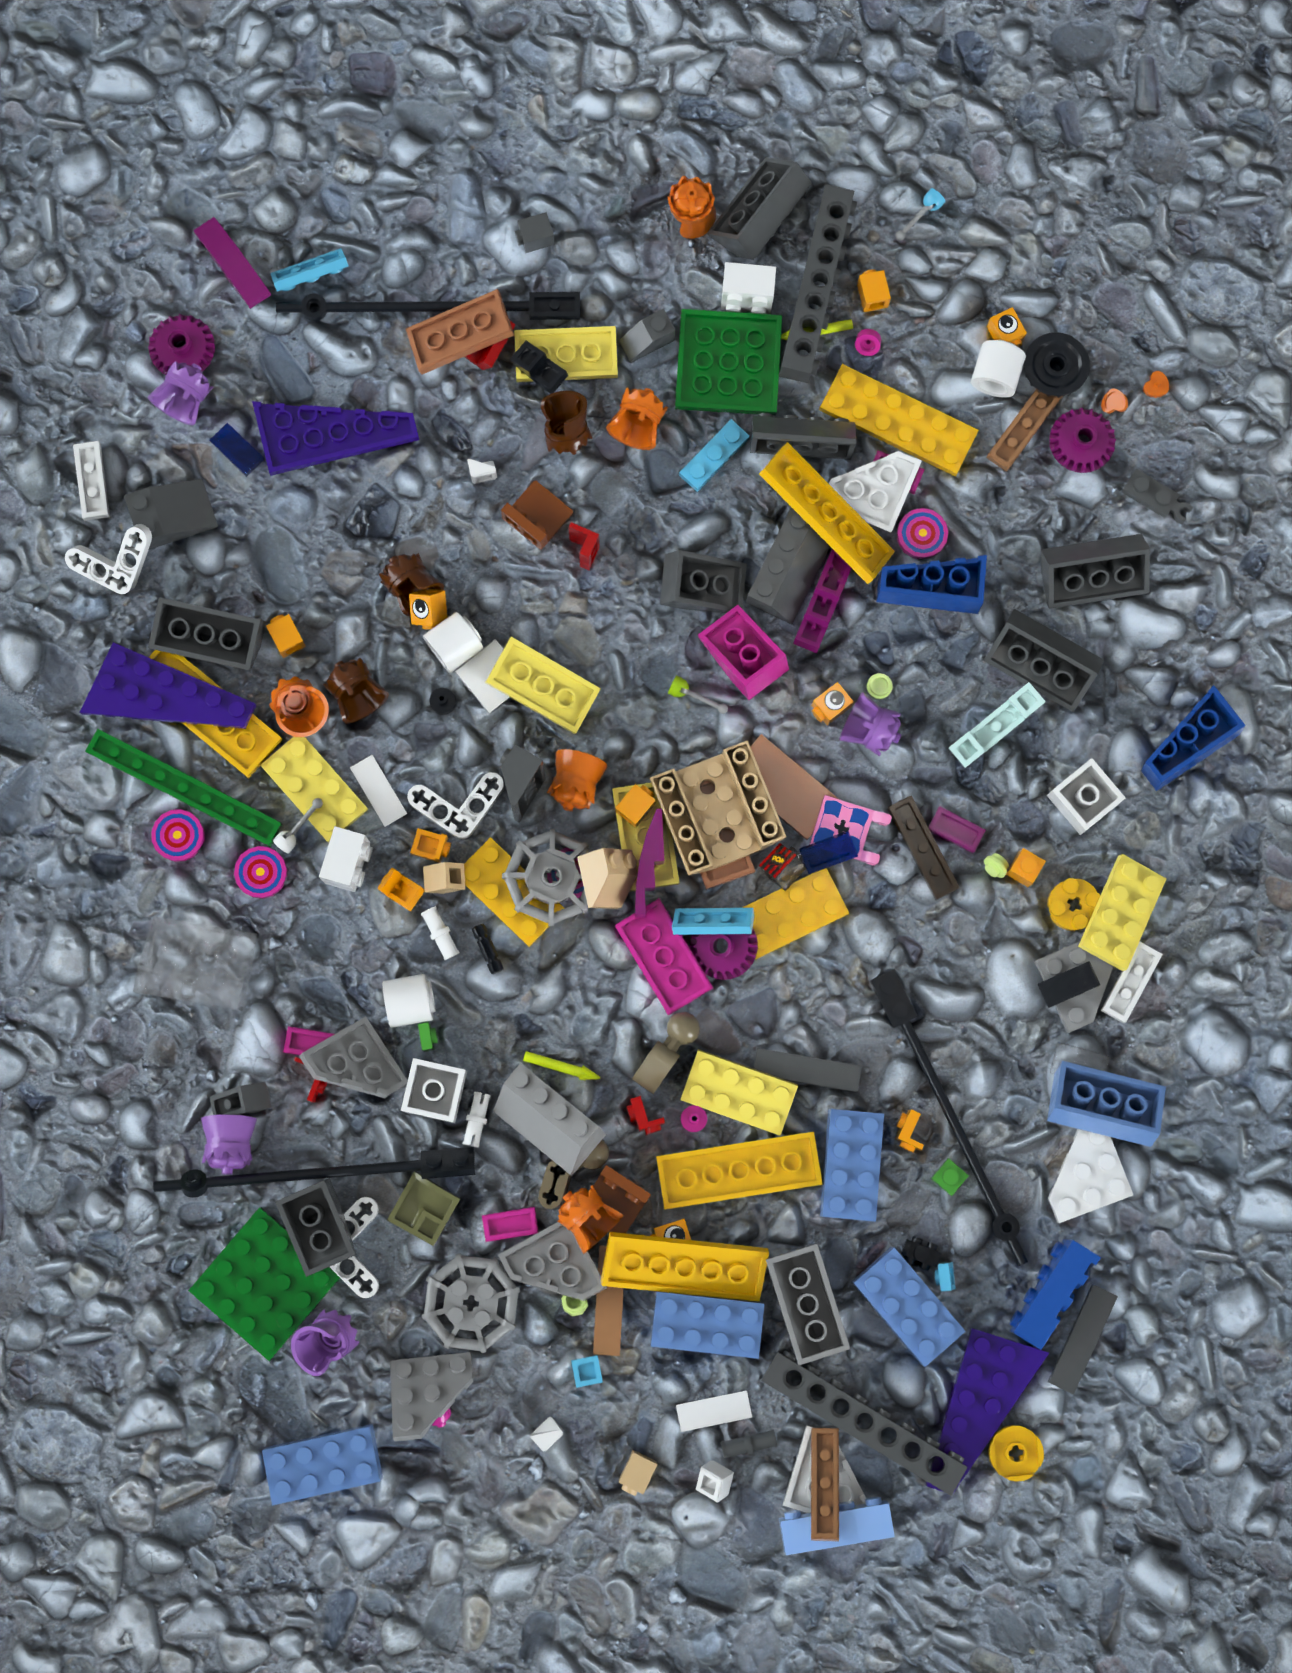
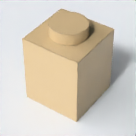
[423,862,465,894]
[619,1450,658,1496]

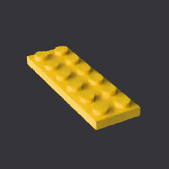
[819,364,979,477]
[759,442,895,584]
[149,650,283,779]
[656,1132,823,1210]
[601,1232,769,1302]

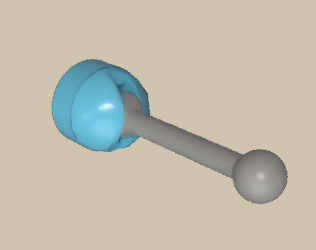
[896,188,945,241]

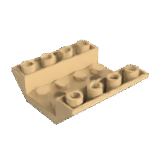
[650,740,787,876]

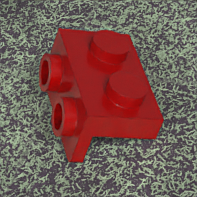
[626,1096,665,1135]

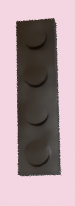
[887,795,960,901]

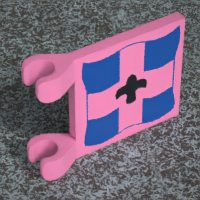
[810,795,892,866]

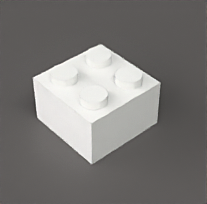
[721,262,776,314]
[1047,758,1125,835]
[319,826,373,892]
[401,1058,467,1123]

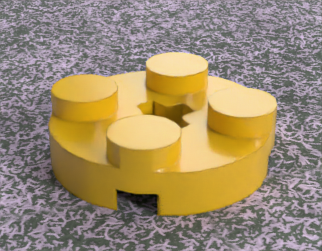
[1047,878,1100,931]
[988,1425,1044,1481]

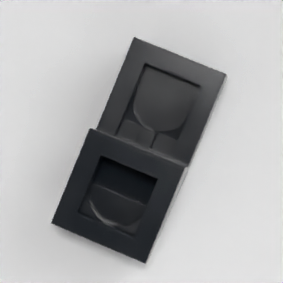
[510,340,568,394]
[1037,961,1100,1008]

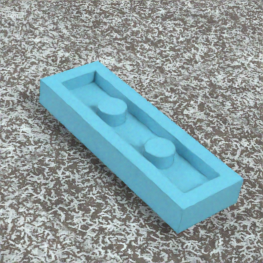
[270,248,348,292]
[679,419,750,492]
[672,908,755,935]

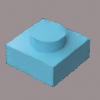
[935,1262,956,1291]
[571,1355,603,1388]

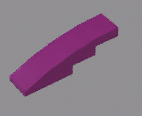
[193,217,271,309]
[793,549,852,653]
[635,808,665,918]

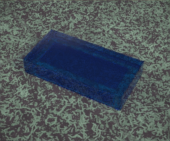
[209,423,264,477]
[799,830,858,874]

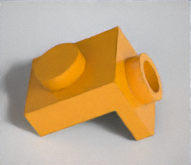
[410,828,451,863]
[378,868,425,912]
[895,1109,924,1153]

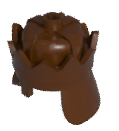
[541,391,592,455]
[379,553,444,616]
[323,658,389,723]

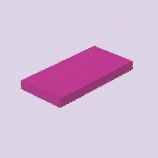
[614,898,714,1015]

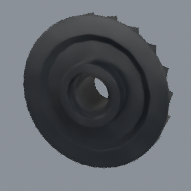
[1023,333,1090,398]

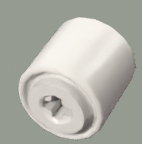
[971,340,1026,397]
[423,612,483,673]
[382,974,436,1028]

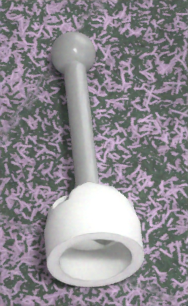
[273,798,323,854]

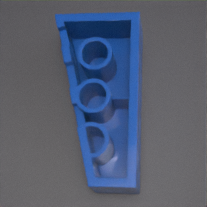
[876,555,987,614]
[1141,685,1246,791]
[1009,1239,1101,1350]

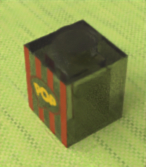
[759,843,806,891]

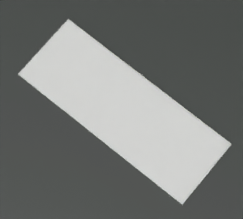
[350,755,407,827]
[676,1391,752,1432]

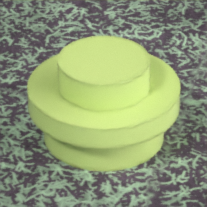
[866,673,893,699]
[984,853,1009,878]

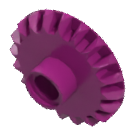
[148,314,215,375]
[1049,408,1116,473]
[689,928,758,980]

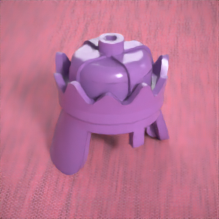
[148,361,214,425]
[839,692,901,756]
[201,1115,257,1175]
[291,1310,359,1376]

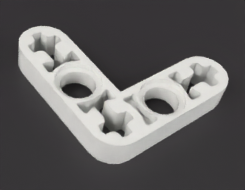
[65,524,152,594]
[407,772,504,839]
[330,1197,379,1298]

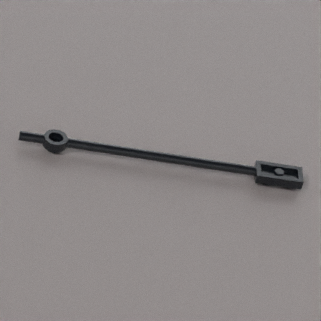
[276,292,580,321]
[870,969,1028,1266]
[153,1147,475,1198]

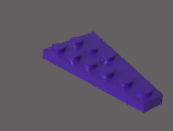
[926,1328,1049,1495]

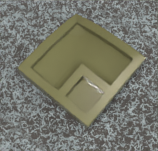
[387,1171,460,1246]

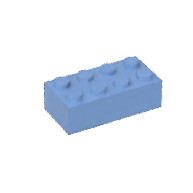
[1047,1061,1166,1147]
[820,1109,884,1222]
[851,1247,966,1367]
[650,1291,764,1359]
[262,1424,383,1506]

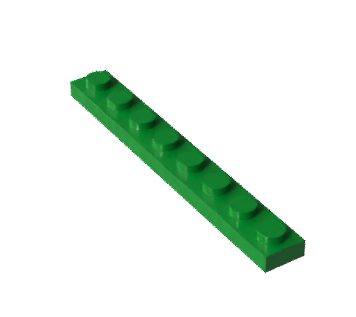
[85,729,283,847]

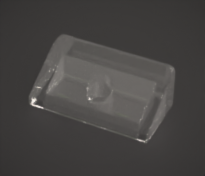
[1050,1042,1109,1074]

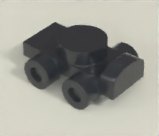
[901,1236,942,1271]

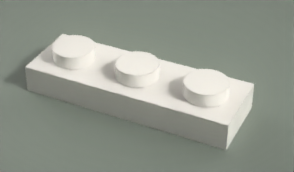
[73,441,110,521]
[1101,941,1163,1023]

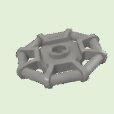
[502,829,589,926]
[421,1253,521,1354]

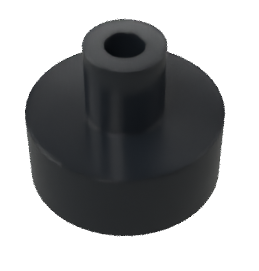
[429,688,456,715]

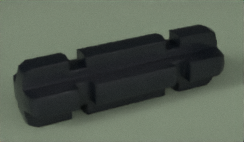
[472,924,504,974]

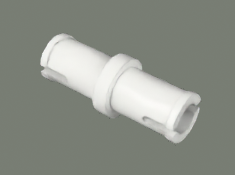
[421,906,460,960]
[462,1092,491,1148]

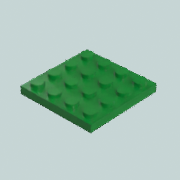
[675,309,782,416]
[188,1207,340,1361]

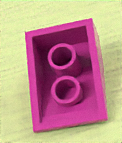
[698,605,789,700]

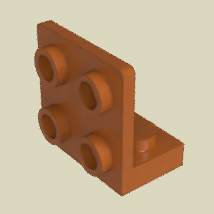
[501,480,573,550]
[593,1165,651,1233]

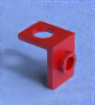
[294,1057,327,1103]

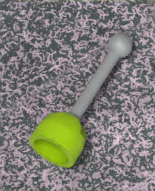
[667,675,728,714]

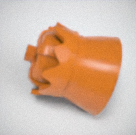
[668,176,716,239]
[606,387,668,450]
[269,676,329,737]
[547,749,608,811]
[557,1185,624,1254]

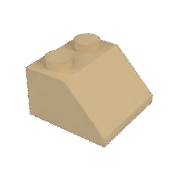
[577,848,637,909]

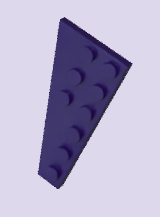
[252,401,419,476]
[79,642,256,729]

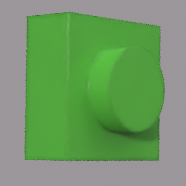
[418,1022,438,1052]
[930,1158,969,1196]

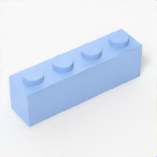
[779,1497,895,1555]

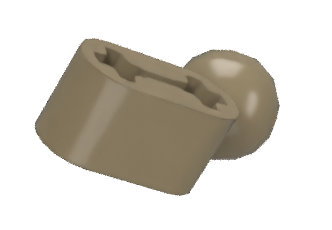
[632,1012,700,1094]
[538,1139,609,1210]

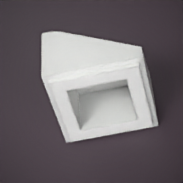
[467,459,497,484]
[530,1417,564,1452]
[696,1460,734,1503]

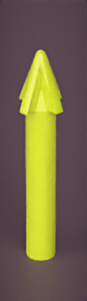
[781,319,853,340]
[523,1051,601,1080]

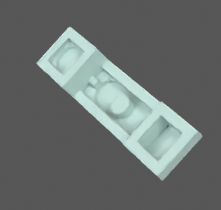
[948,682,1046,768]

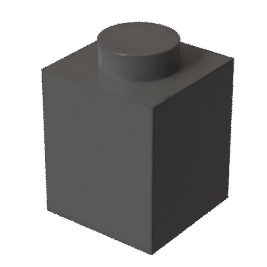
[514,212,554,253]

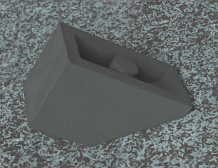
[619,309,676,363]
[209,1081,271,1116]

